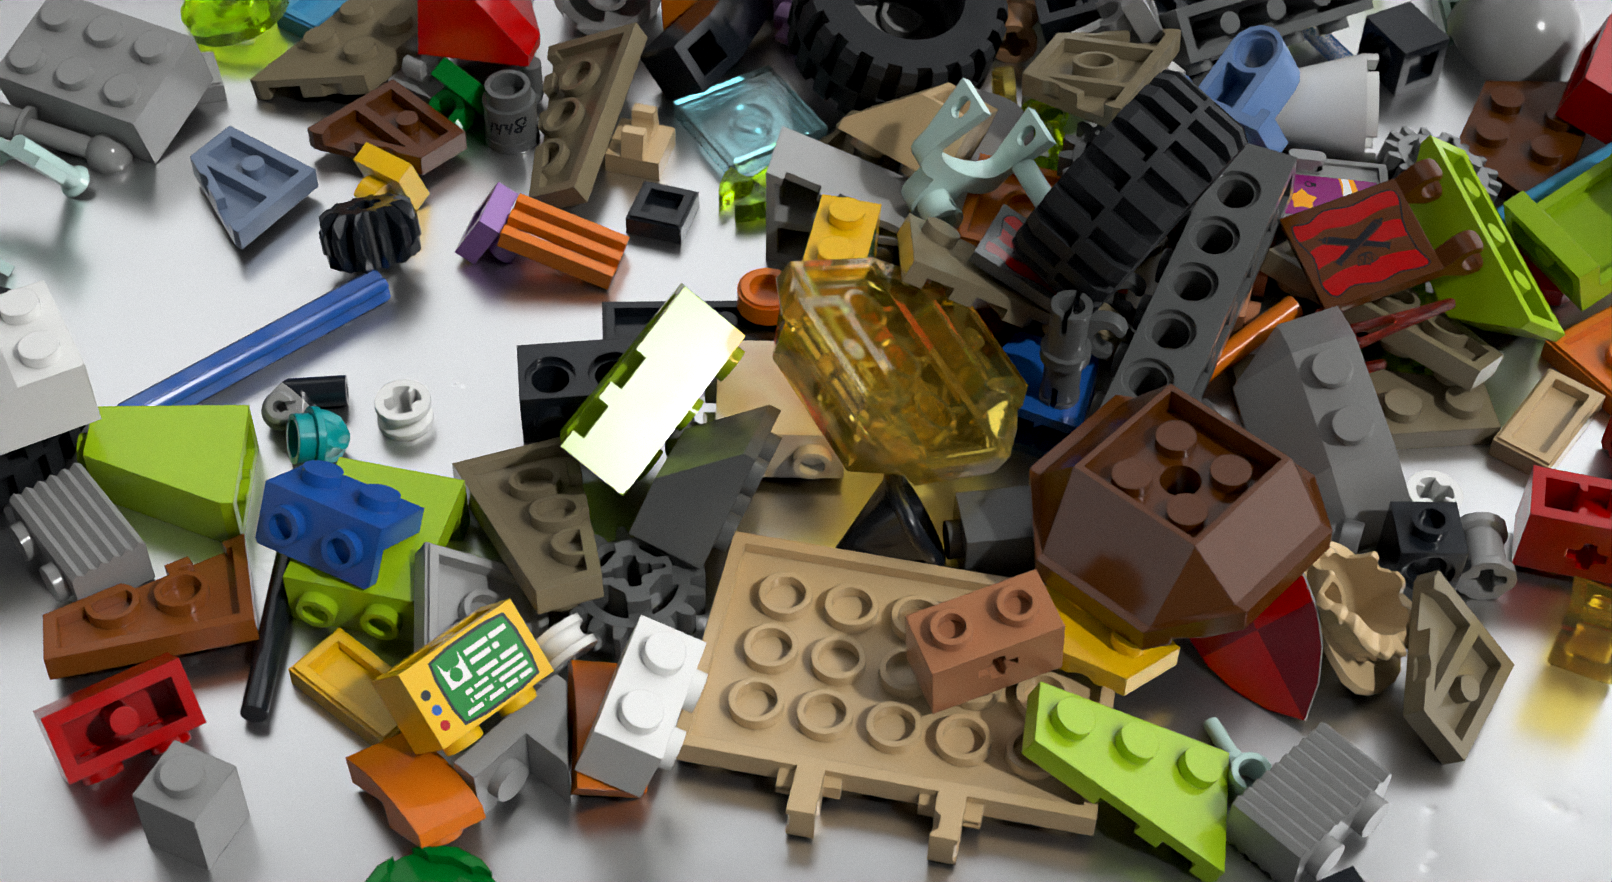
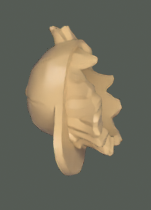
[1304,541,1412,696]

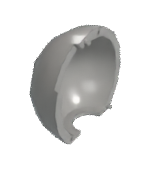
[1447,0,1586,81]

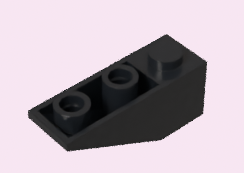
[640,0,773,100]

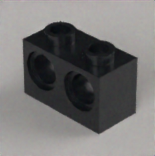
[517,337,637,443]

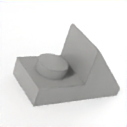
[454,674,571,814]

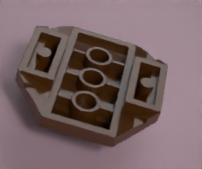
[1029,384,1332,650]

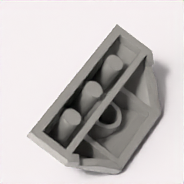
[1233,306,1411,552]

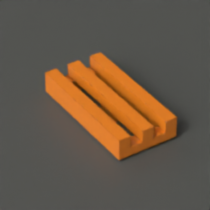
[497,193,630,290]

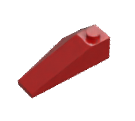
[417,0,540,67]

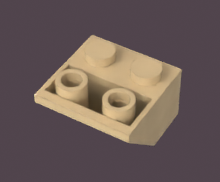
[838,82,998,177]

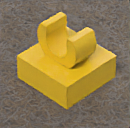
[353,142,430,211]

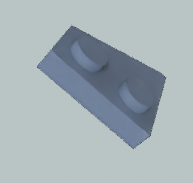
[190,125,319,249]

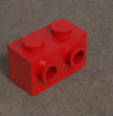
[33,652,207,786]

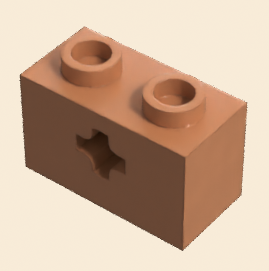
[905,569,1065,714]

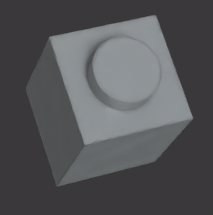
[132,740,250,870]

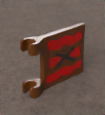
[1279,158,1483,312]

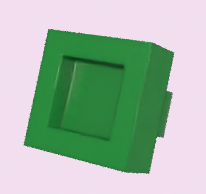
[428,57,485,132]

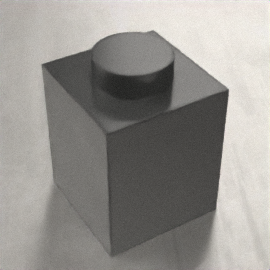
[942,485,1035,578]

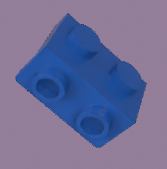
[255,460,424,589]

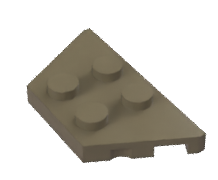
[250,0,418,100]
[1022,29,1181,128]

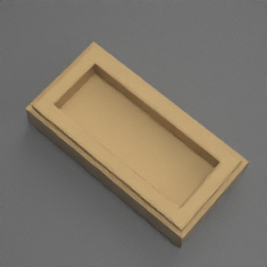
[1488,368,1606,476]

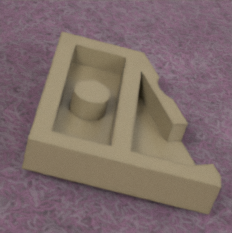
[1402,570,1514,765]

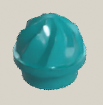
[286,406,350,465]

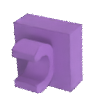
[455,182,527,265]

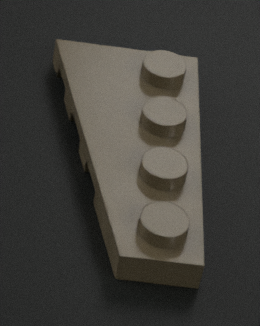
[897,213,1129,363]
[1260,241,1503,392]
[452,437,604,614]

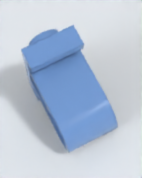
[1184,25,1300,152]

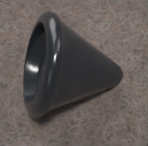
[835,469,946,566]

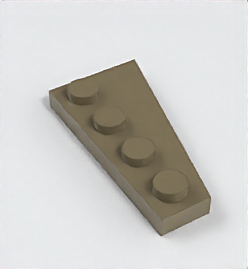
[529,22,648,209]
[1226,354,1501,450]

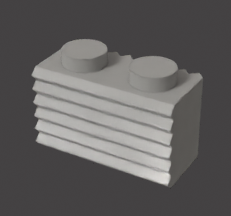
[8,462,155,603]
[1226,722,1392,882]

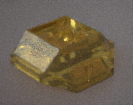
[772,257,1028,486]

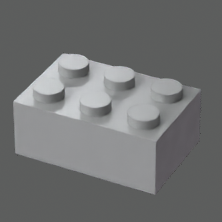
[0,0,214,164]

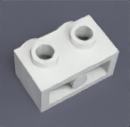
[574,615,708,798]

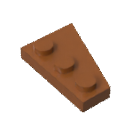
[43,533,259,680]

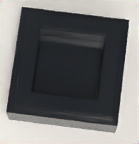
[625,181,699,245]

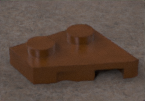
[307,79,467,175]

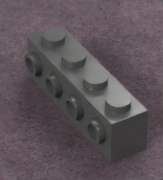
[1152,0,1374,76]

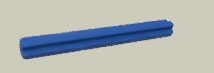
[117,270,391,406]

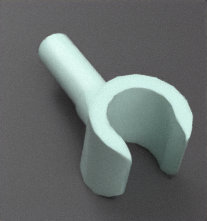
[1203,717,1272,801]

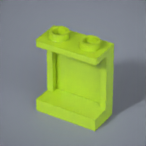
[1503,153,1612,312]
[283,457,470,642]

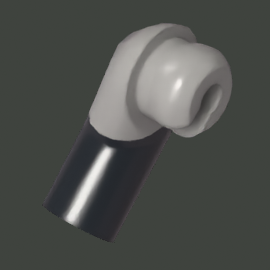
[261,375,349,431]

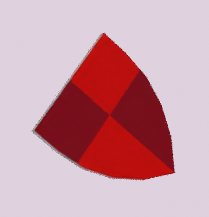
[1189,573,1323,721]

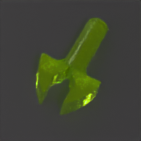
[718,165,769,223]

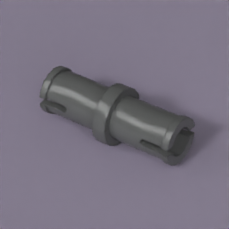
[1039,290,1094,410]

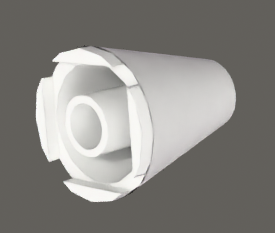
[1275,53,1379,163]

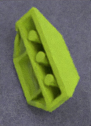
[1408,135,1566,342]

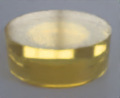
[991,66,1017,104]

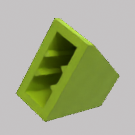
[76,405,259,542]

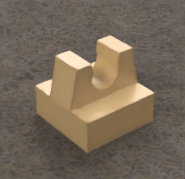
[604,103,676,181]

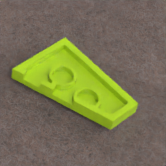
[1022,681,1229,882]

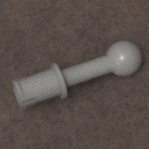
[0,102,133,174]

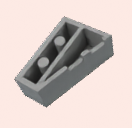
[766,126,912,282]

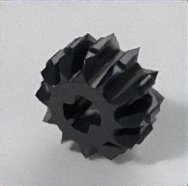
[319,192,422,274]

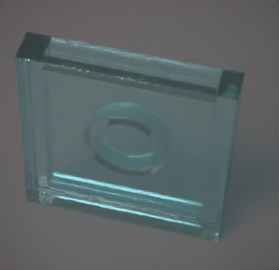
[674,65,827,180]

